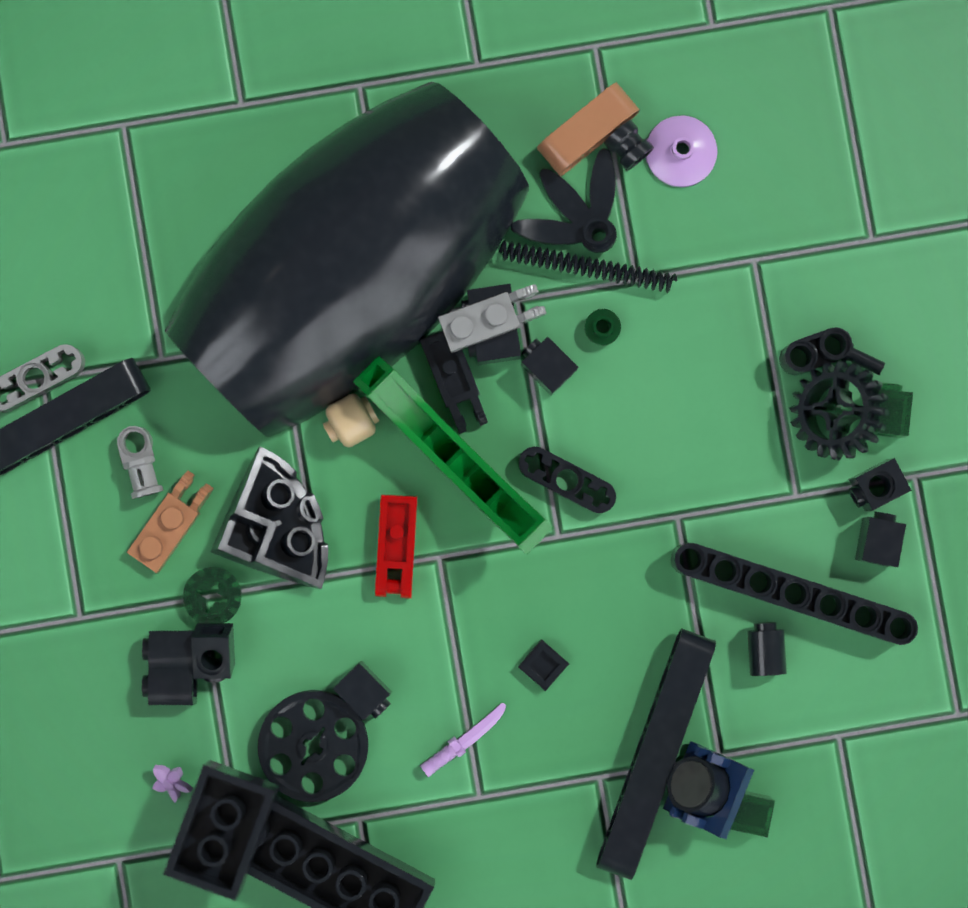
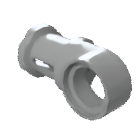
[117,426,164,499]

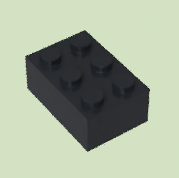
[163,760,280,901]

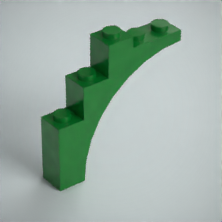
[353,356,553,554]

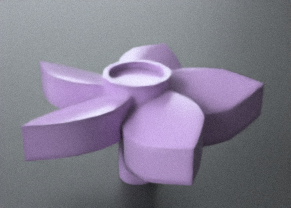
[152,765,193,803]

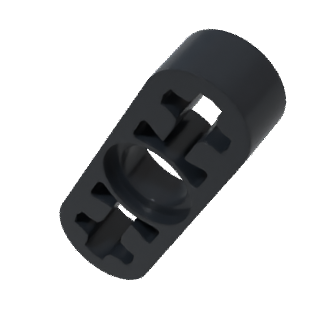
[518,447,616,513]

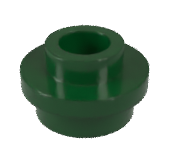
[585,309,621,345]

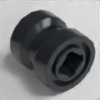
[604,120,654,171]

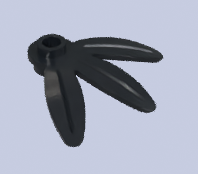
[511,148,617,253]

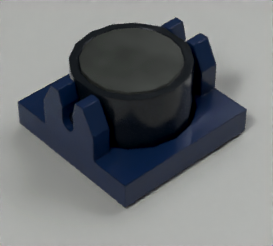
[663,741,754,839]

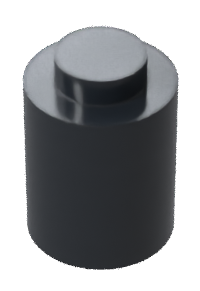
[747,622,787,676]

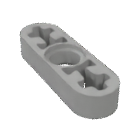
[0,344,85,412]

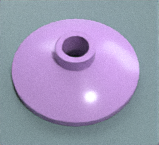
[646,116,717,187]

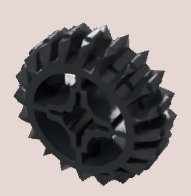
[789,361,890,461]

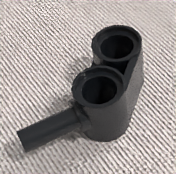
[779,327,885,376]

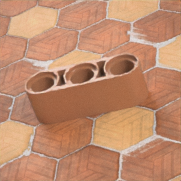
[537,82,640,176]

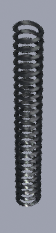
[499,240,677,293]

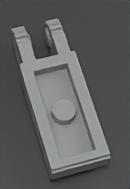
[438,284,547,353]

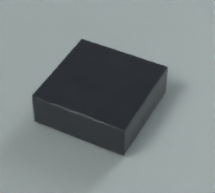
[518,639,569,691]

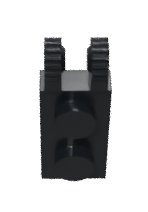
[420,331,488,434]

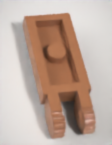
[127,471,213,573]

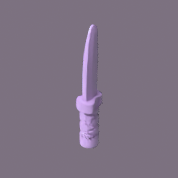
[420,703,506,777]

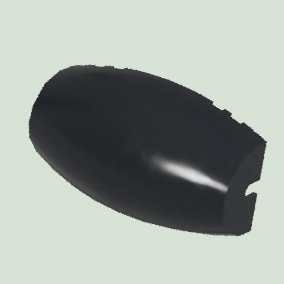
[165,82,529,437]

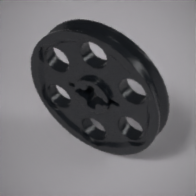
[258,690,368,802]

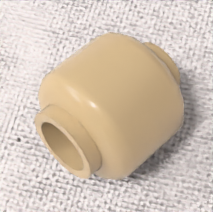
[323,393,379,448]

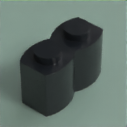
[142,630,198,705]

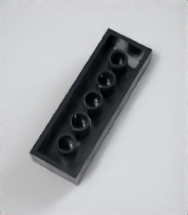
[248,795,435,908]

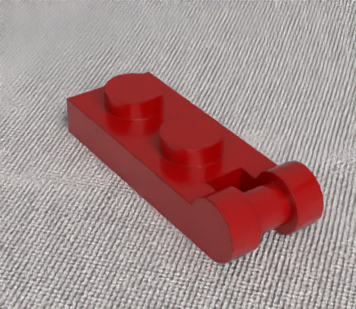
[375,495,418,599]

